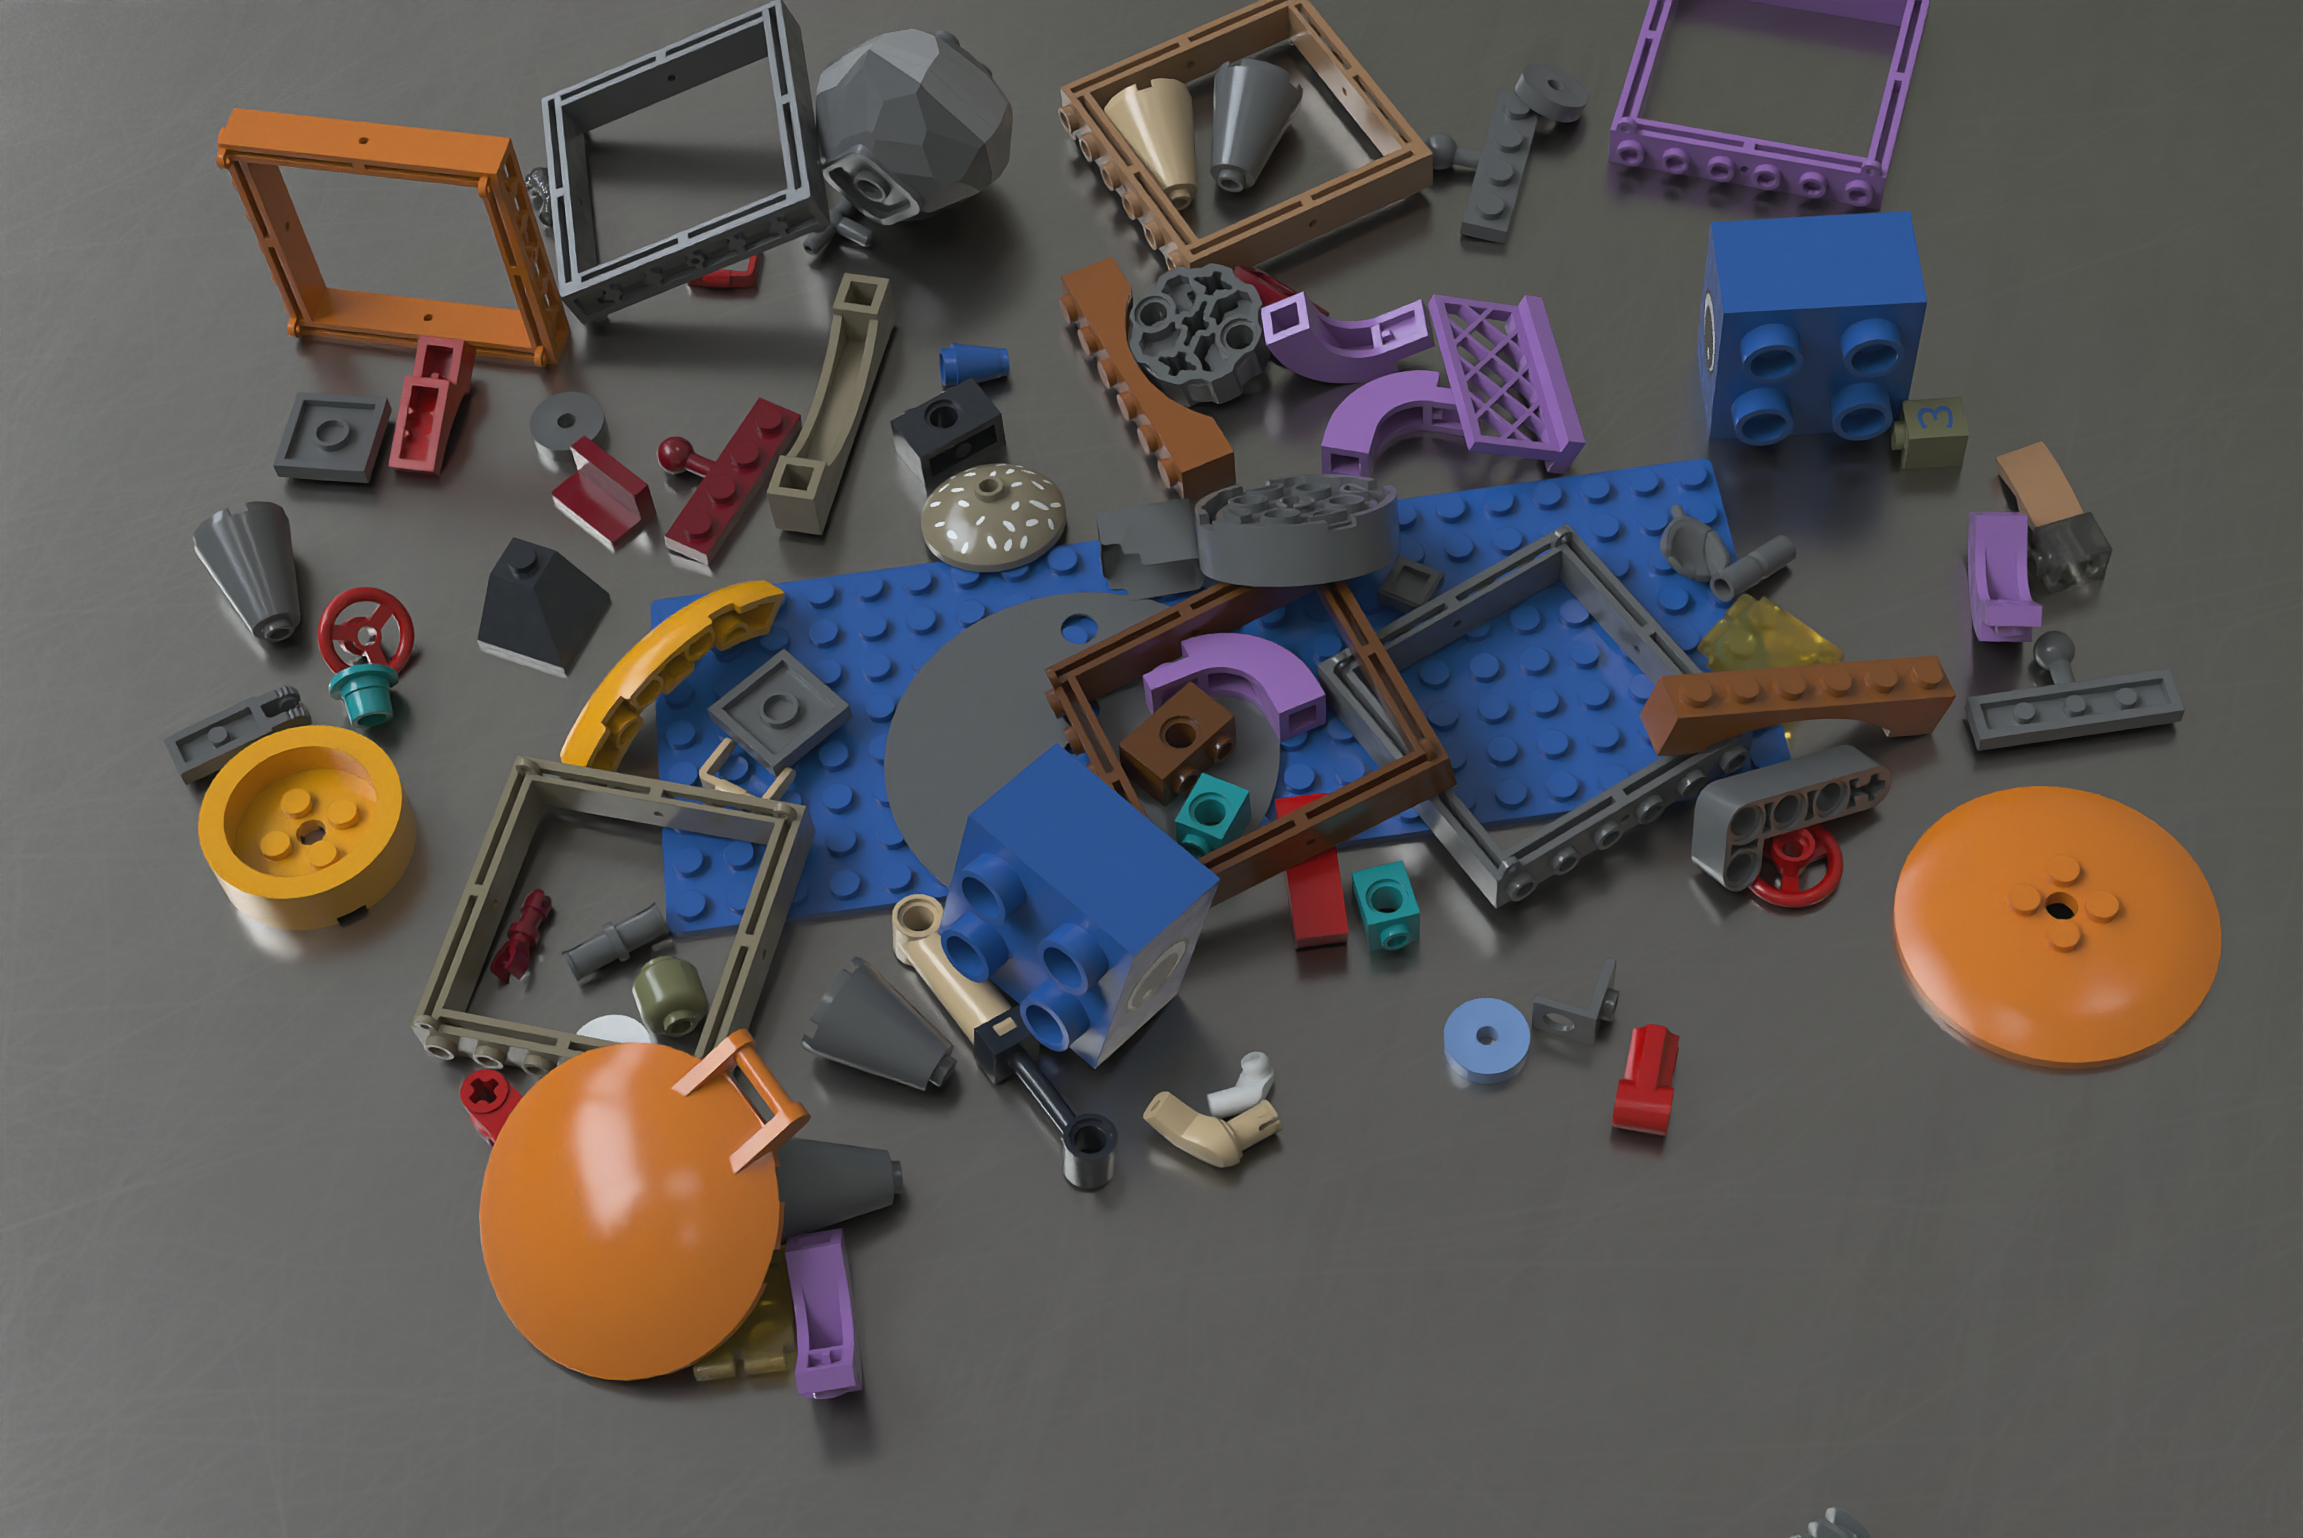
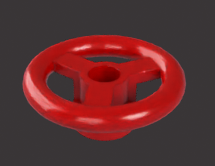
[317,587,415,675]
[1748,824,1844,908]

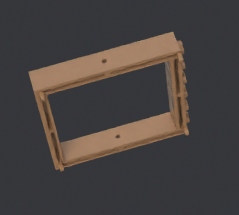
[1058,0,1433,272]

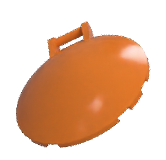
[480,1028,811,1381]

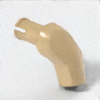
[1143,1091,1283,1168]

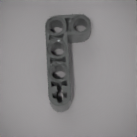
[1691,745,1892,892]

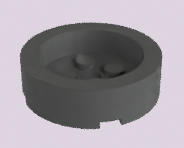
[1195,474,1401,587]

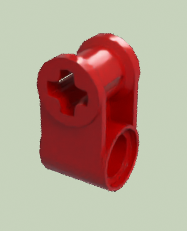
[460,1069,523,1148]

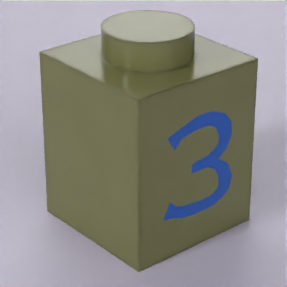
[1890,397,1969,469]

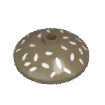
[921,463,1066,572]

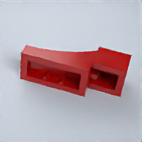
[388,335,476,476]

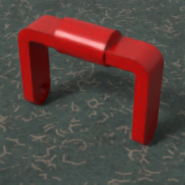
[686,253,762,288]

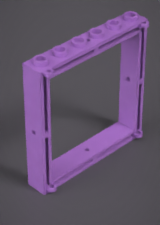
[1608,0,1931,210]

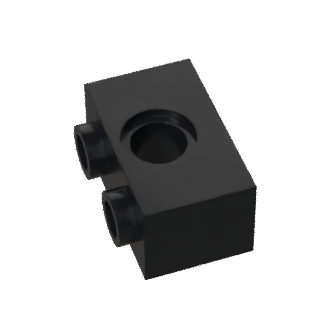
[890,377,1006,488]

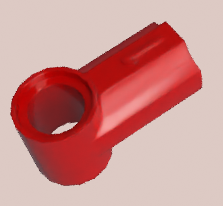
[1611,1024,1680,1137]

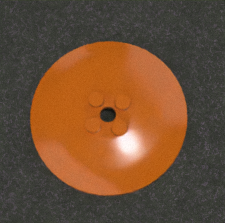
[1893,786,2222,1069]

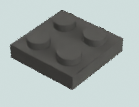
[273,392,392,483]
[707,648,852,778]

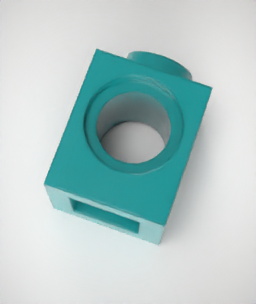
[1175,773,1251,859]
[1351,860,1420,952]

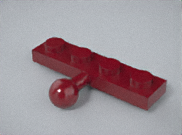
[657,397,802,565]

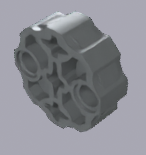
[1129,263,1271,407]

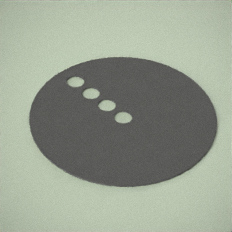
[884,592,1280,888]

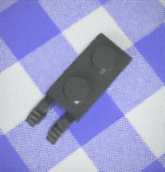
[163,685,313,785]

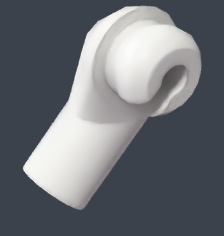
[1207,1052,1275,1119]

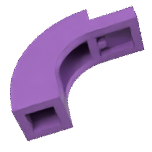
[1261,291,1435,383]
[1321,370,1484,478]
[1968,511,2042,642]
[1143,633,1326,742]
[785,1228,862,1399]

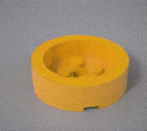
[198,725,417,930]

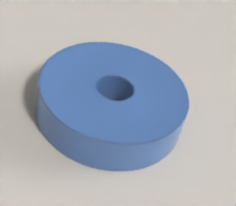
[1443,998,1531,1084]

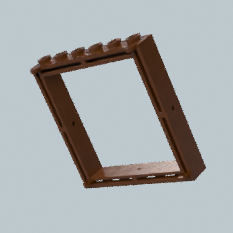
[1044,580,1457,908]

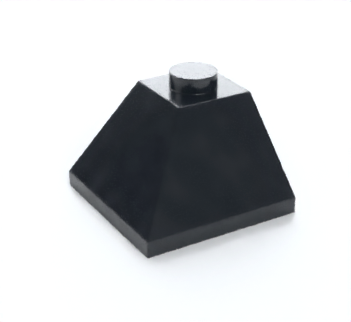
[477,537,611,674]

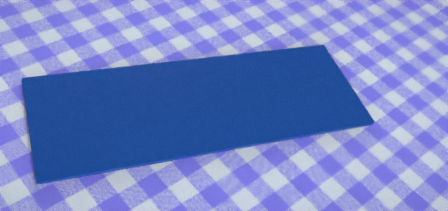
[650,458,1791,938]

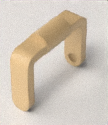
[699,737,796,812]

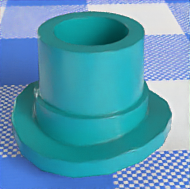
[328,663,399,728]

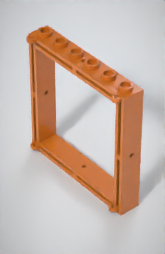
[216,108,571,367]

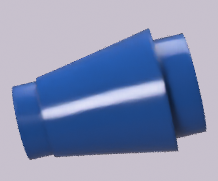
[939,343,1010,386]

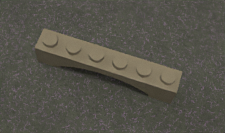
[767,273,897,535]

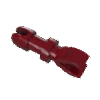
[490,889,552,982]

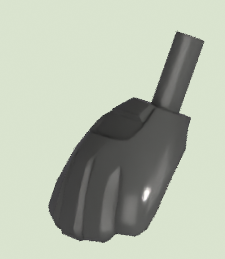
[1660,504,1731,582]

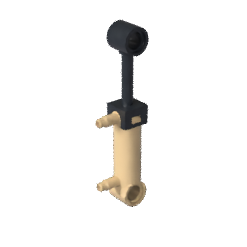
[892,894,1118,1188]

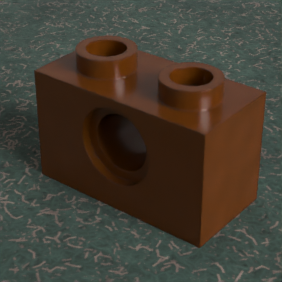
[1118,681,1237,807]

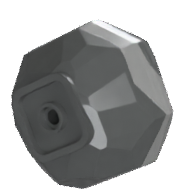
[816,28,1013,225]

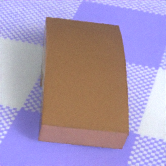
[1995,441,2085,538]

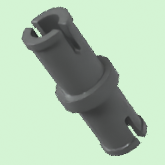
[562,902,671,982]

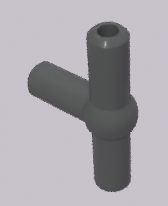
[802,197,876,255]

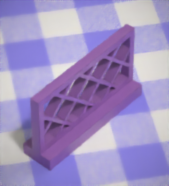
[1428,294,1586,474]

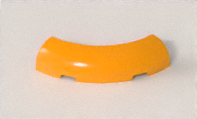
[560,580,785,782]

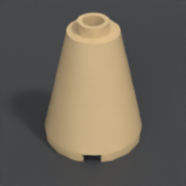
[1104,78,1198,211]

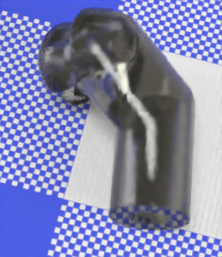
[524,167,553,227]

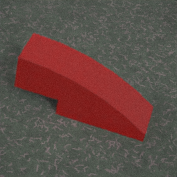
[1275,793,1349,948]

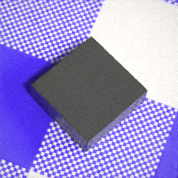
[1377,556,1444,614]

